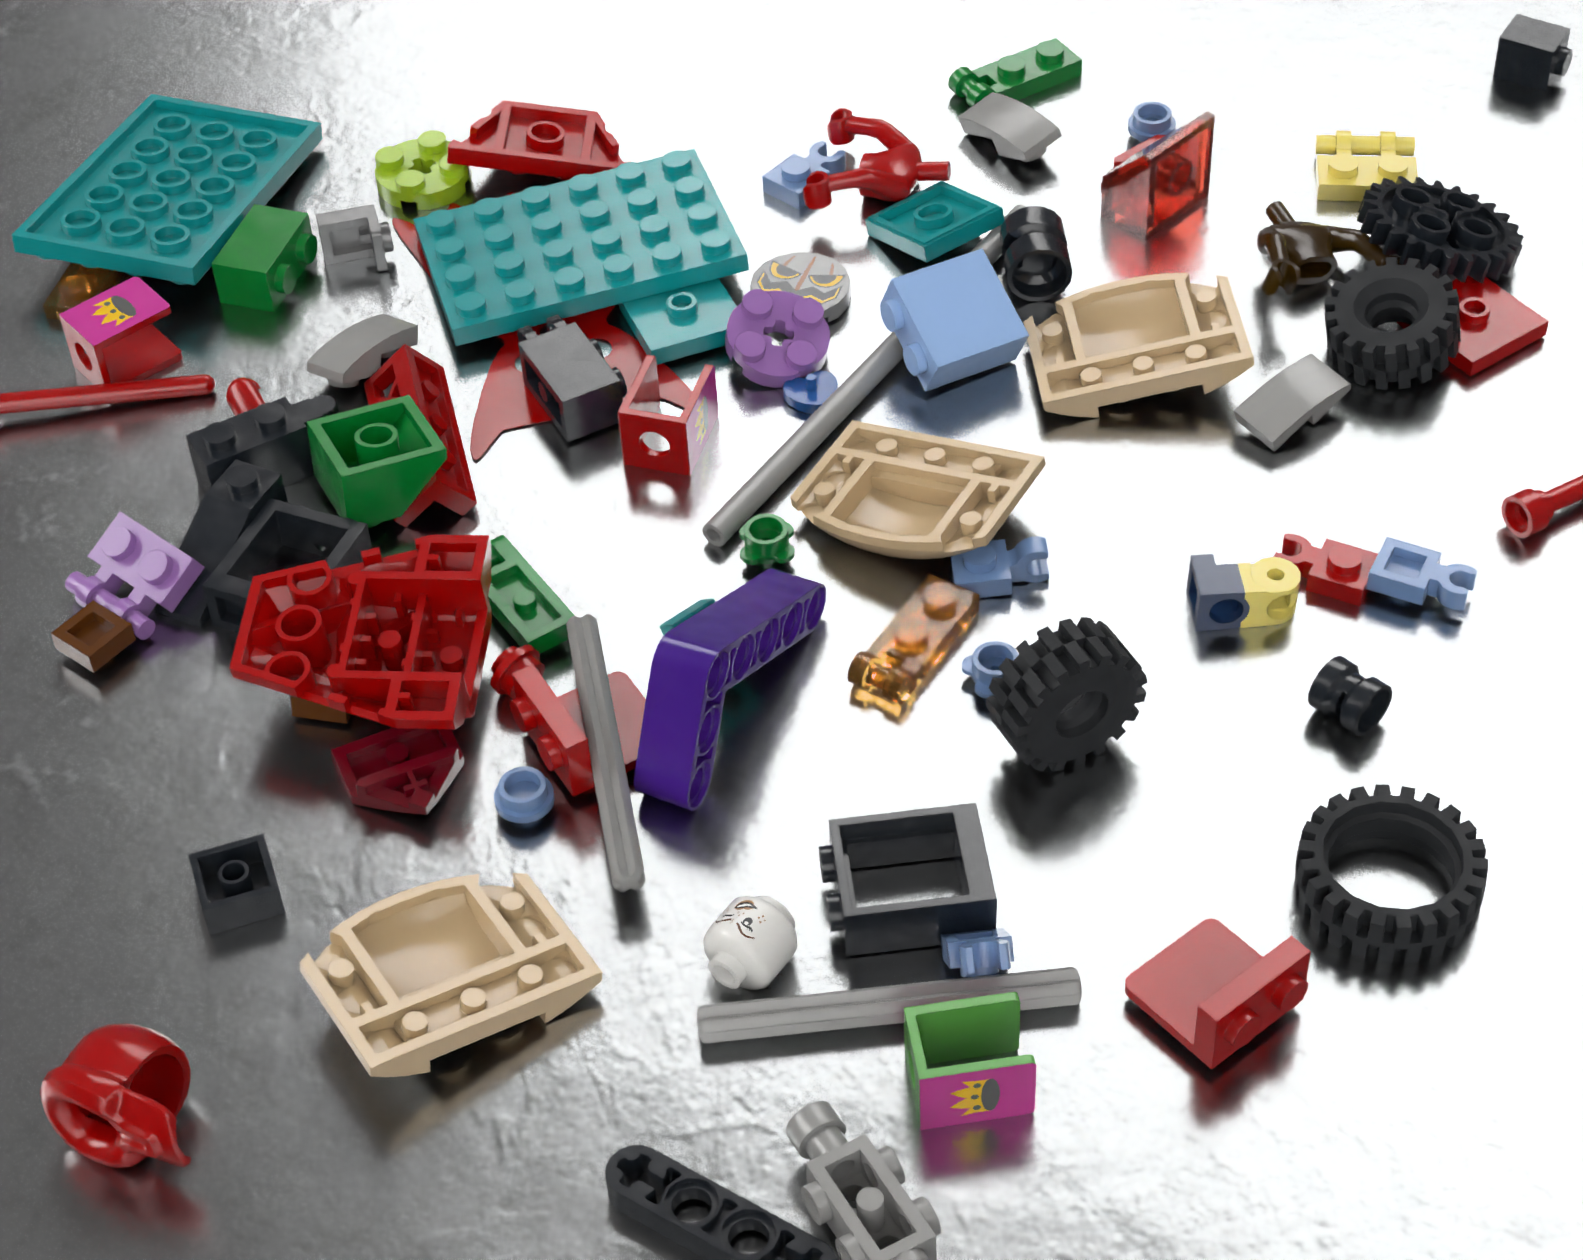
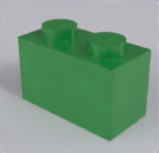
[211,204,318,313]

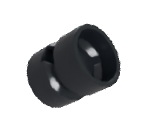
[1000,206,1073,301]

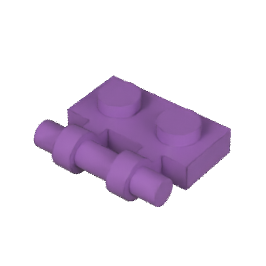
[65,512,205,640]

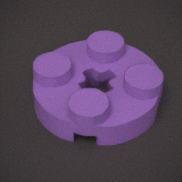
[725,289,830,388]

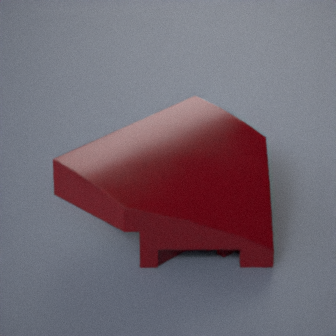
[331,727,464,815]

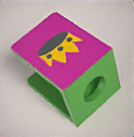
[904,992,1037,1130]

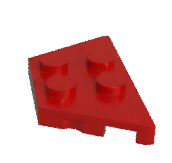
[447,100,631,180]

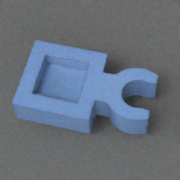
[762,141,846,210]
[1367,537,1478,610]
[940,928,1014,977]

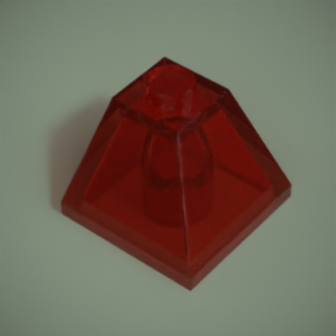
[1100,111,1215,240]

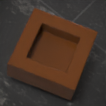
[51,600,136,673]

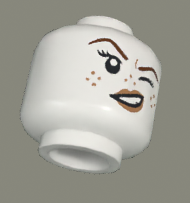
[703,895,798,990]

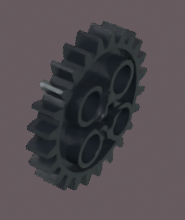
[1357,176,1524,283]

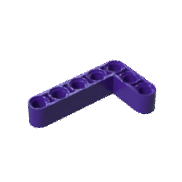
[634,568,827,811]

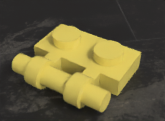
[1315,130,1418,201]

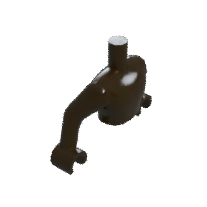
[1256,201,1402,296]

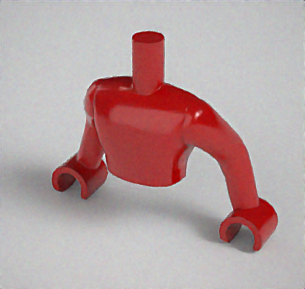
[803,108,951,210]

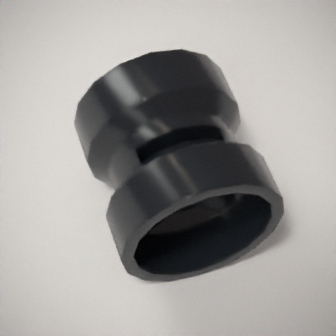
[1308,655,1393,737]

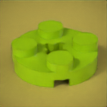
[375,130,472,210]

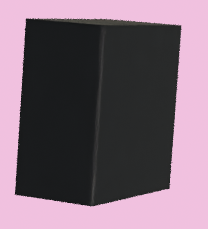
[188,833,286,935]

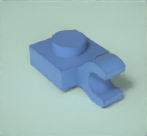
[950,536,1050,601]

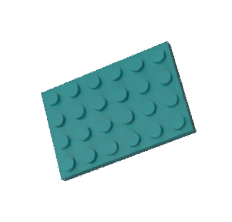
[11,94,323,285]
[413,148,749,346]

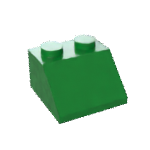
[307,395,448,528]

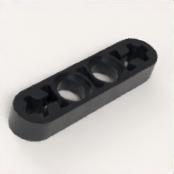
[605,1145,837,1260]

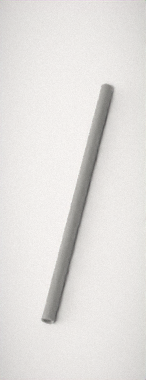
[702,204,1027,547]

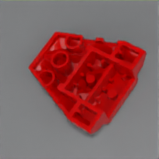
[229,535,492,730]

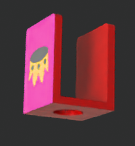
[59,277,183,385]
[618,355,718,476]

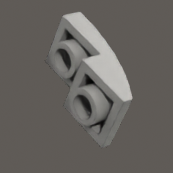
[958,92,1062,162]
[307,313,418,388]
[1234,353,1351,452]

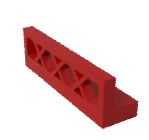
[364,344,477,527]

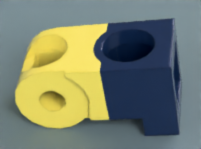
[1186,554,1301,632]

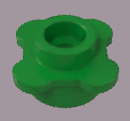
[739,513,795,565]

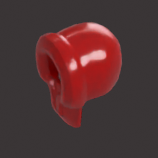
[40,1023,191,1168]

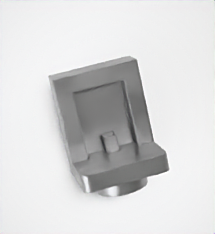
[316,204,394,272]

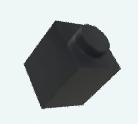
[1493,14,1573,92]

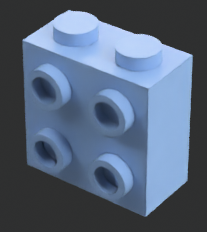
[880,248,1029,392]

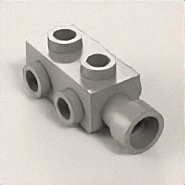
[786,1101,941,1260]

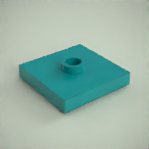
[865,181,1005,263]
[619,278,737,365]

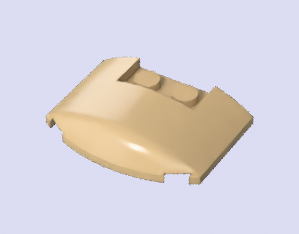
[1023,273,1255,418]
[790,420,1046,559]
[300,873,603,1077]

